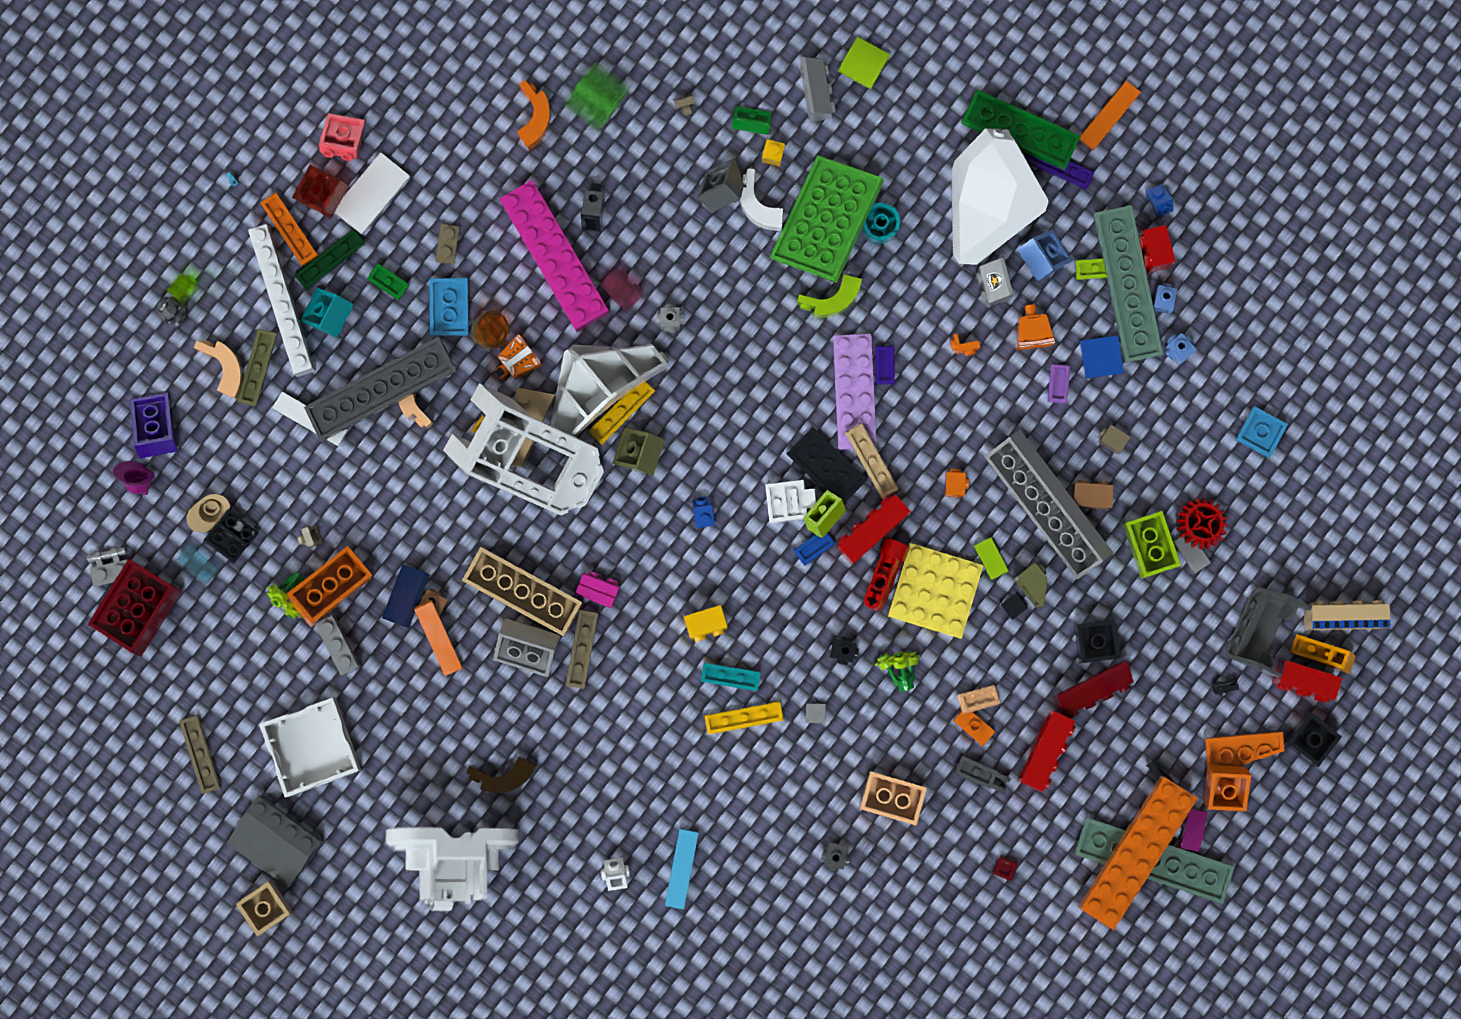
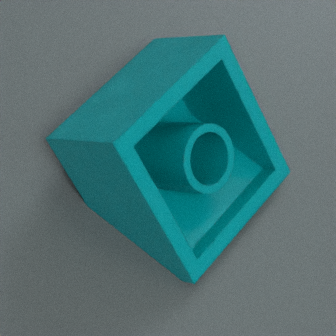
[300,288,354,338]

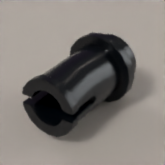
[1212,678,1239,696]

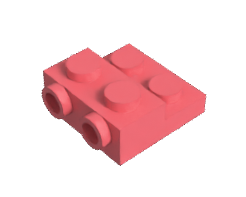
[319,113,365,161]

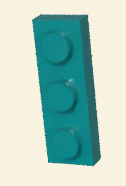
[701,663,761,692]

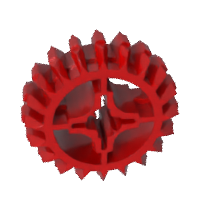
[1176,498,1228,550]

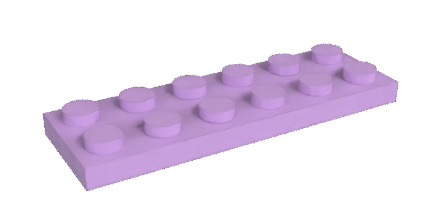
[833,334,877,450]

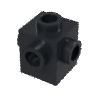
[829,637,859,666]

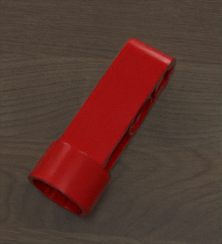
[864,537,910,611]

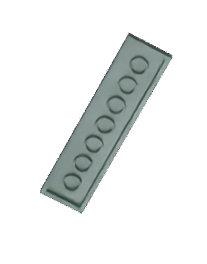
[1094,205,1163,363]
[1074,817,1235,904]

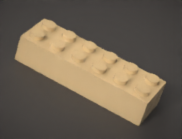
[462,547,583,637]

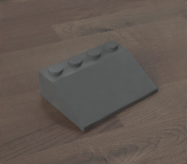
[227,795,323,888]

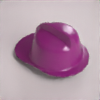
[113,461,155,495]

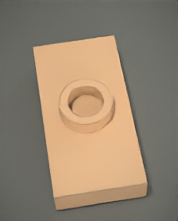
[957,685,1000,714]

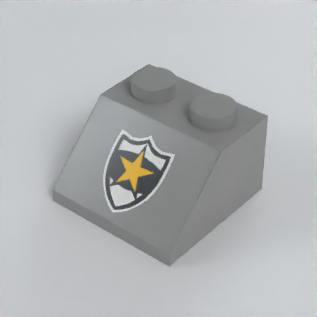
[976,258,1013,306]

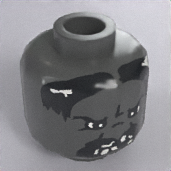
[157,296,186,325]

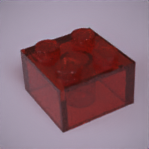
[292,165,349,219]

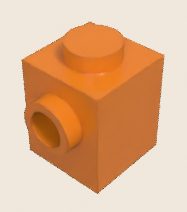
[944,469,969,497]

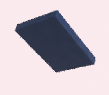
[382,564,430,628]

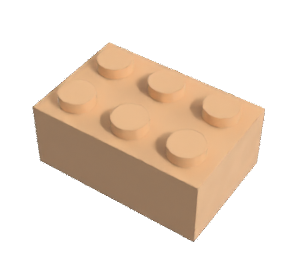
[859,771,927,825]

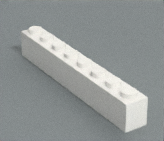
[248,224,315,377]

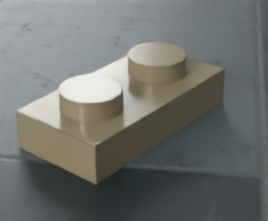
[435,224,460,265]

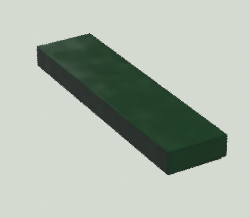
[294,228,366,291]

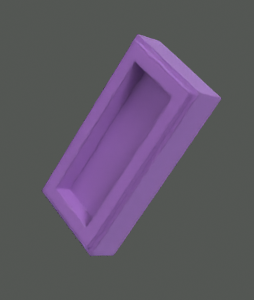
[1047,364,1070,404]

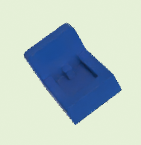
[1145,183,1174,218]
[692,496,715,528]

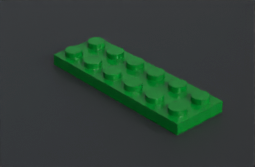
[961,90,1081,170]

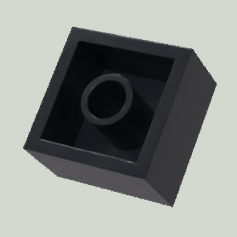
[1074,620,1121,664]
[1284,712,1342,767]

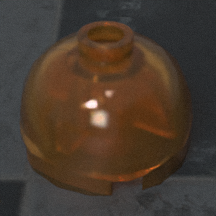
[471,310,510,349]

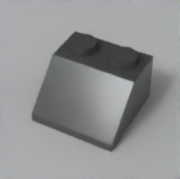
[697,158,744,212]

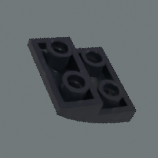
[203,509,259,564]

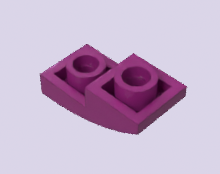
[1179,808,1207,852]

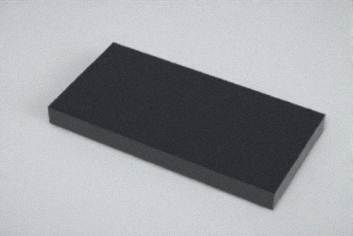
[786,427,868,504]

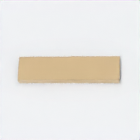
[844,423,899,499]

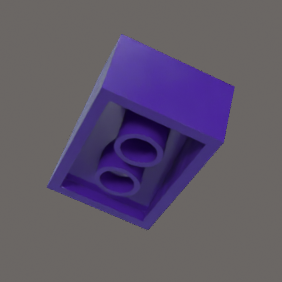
[130,392,177,459]

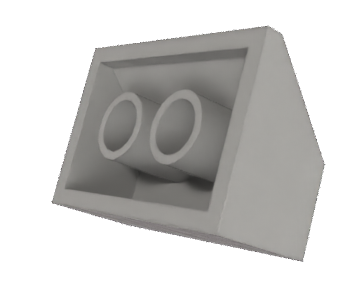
[800,57,835,122]
[493,618,560,677]

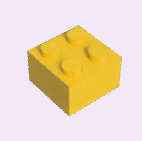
[684,605,728,642]

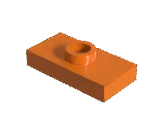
[953,711,995,746]

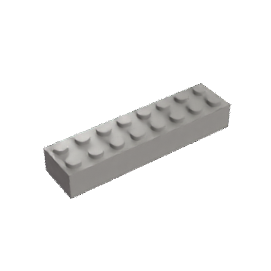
[984,430,1113,579]

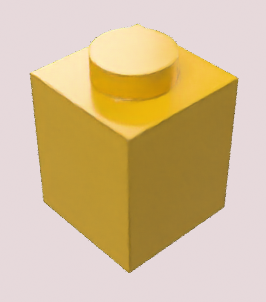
[762,139,785,167]

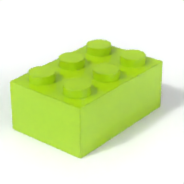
[1123,511,1181,579]

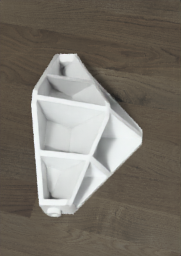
[952,128,1048,265]
[550,344,669,437]

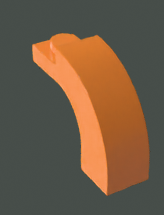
[517,80,551,151]

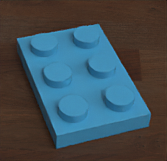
[429,278,469,336]

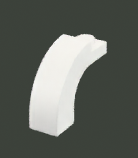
[739,169,783,231]

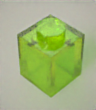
[166,273,199,306]

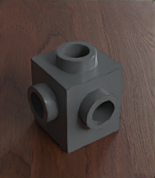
[821,842,850,872]

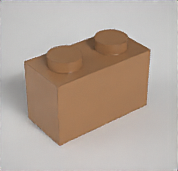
[1072,480,1113,510]

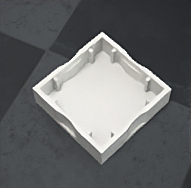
[259,698,362,798]

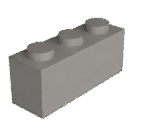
[315,615,361,676]

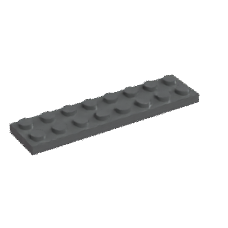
[304,336,457,442]

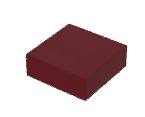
[992,856,1018,881]

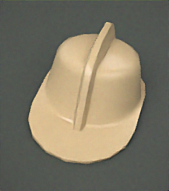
[186,494,230,533]

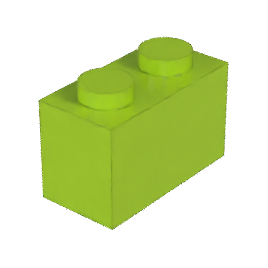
[803,490,846,538]

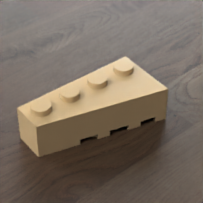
[510,388,556,468]

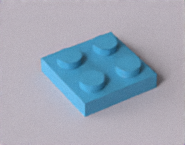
[1235,406,1288,458]

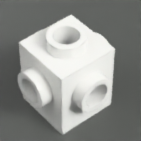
[601,858,630,891]

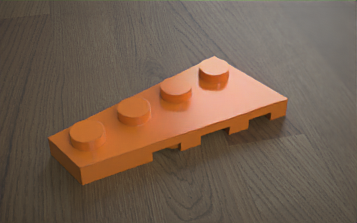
[1204,731,1284,766]

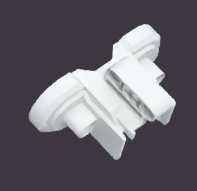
[386,828,519,911]

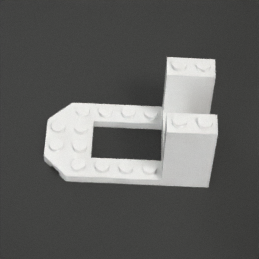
[443,383,604,515]

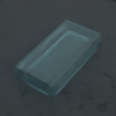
[177,545,219,584]

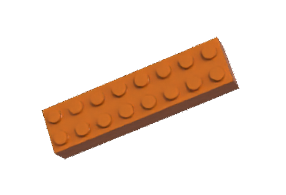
[1078,776,1198,930]

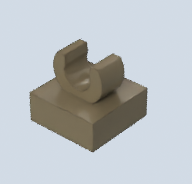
[673,94,695,116]
[297,526,323,547]

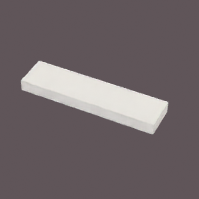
[272,392,348,447]

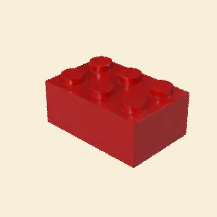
[1272,660,1342,703]

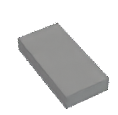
[1173,536,1211,574]

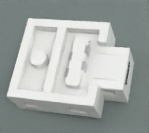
[765,480,817,524]

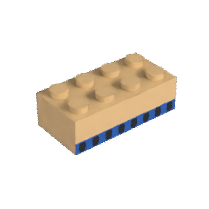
[1304,600,1391,630]

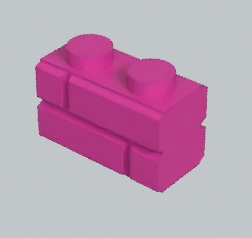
[575,571,620,609]

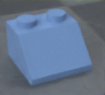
[1018,229,1072,281]

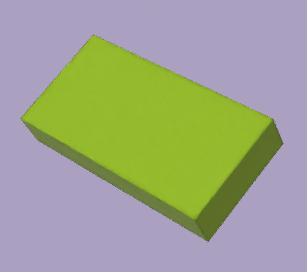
[974,537,1008,580]

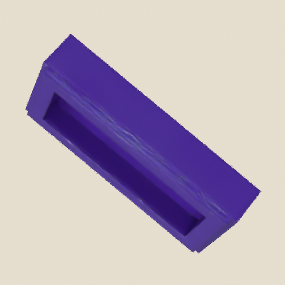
[875,346,895,385]

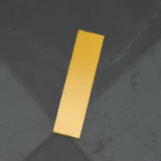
[588,381,655,445]
[705,701,784,735]

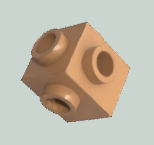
[418,589,447,616]

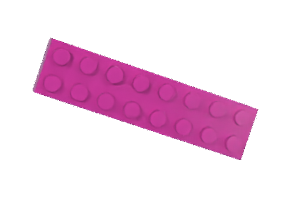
[499,180,609,333]

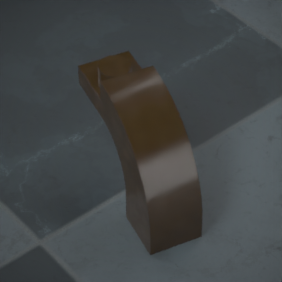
[466,757,537,793]

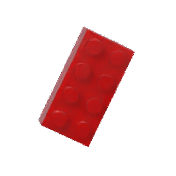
[837,494,911,565]
[1017,711,1076,792]

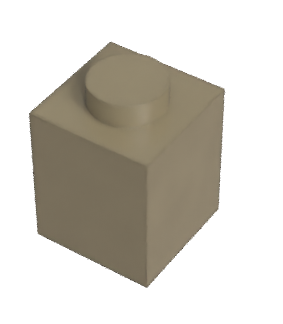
[1098,425,1130,455]

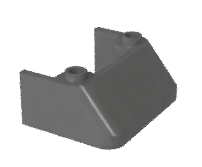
[1226,588,1312,678]

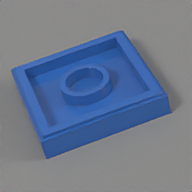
[1080,336,1124,379]

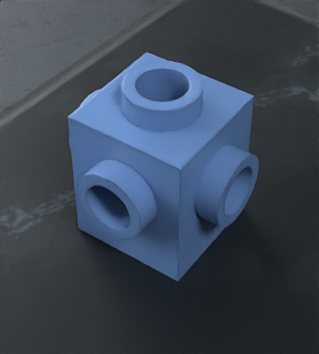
[1165,333,1197,365]

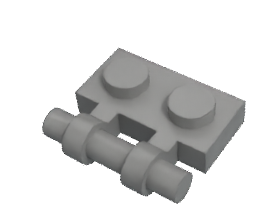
[87,547,127,587]

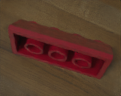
[1052,661,1134,718]

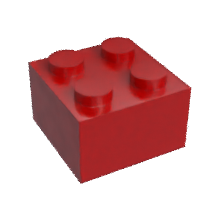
[1139,225,1176,274]

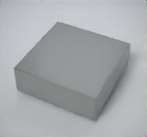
[806,704,826,723]

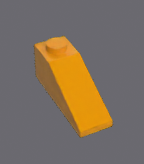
[1290,634,1356,674]

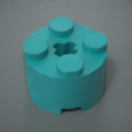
[862,202,900,244]

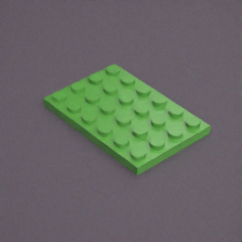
[770,155,884,283]

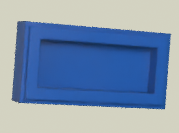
[793,532,835,566]

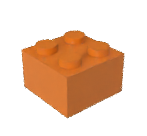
[1203,765,1251,812]

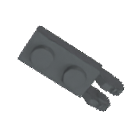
[954,756,1011,794]

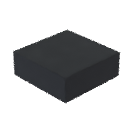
[1001,593,1027,620]

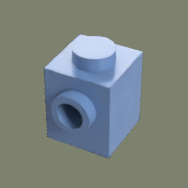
[1153,283,1177,314]

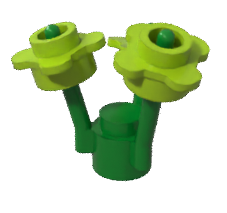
[266,572,305,618]
[874,651,920,691]

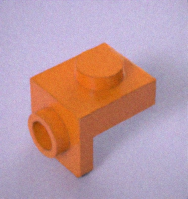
[950,334,980,356]

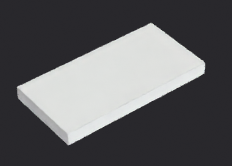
[332,153,410,235]

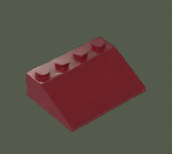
[87,559,182,657]

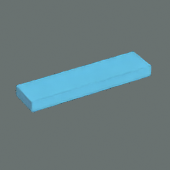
[665,829,699,909]

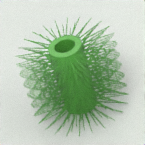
[564,62,630,131]

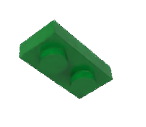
[367,264,410,301]

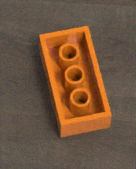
[287,546,372,627]

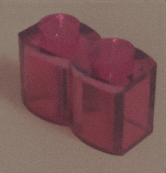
[599,269,643,313]

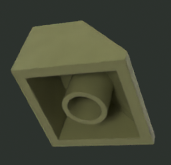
[613,428,665,476]
[1013,563,1047,609]

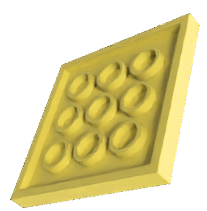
[888,543,984,639]

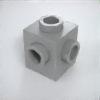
[657,304,684,333]

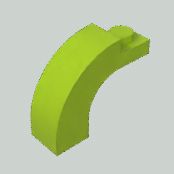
[797,275,862,318]

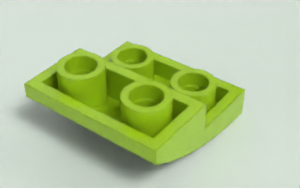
[838,37,890,89]

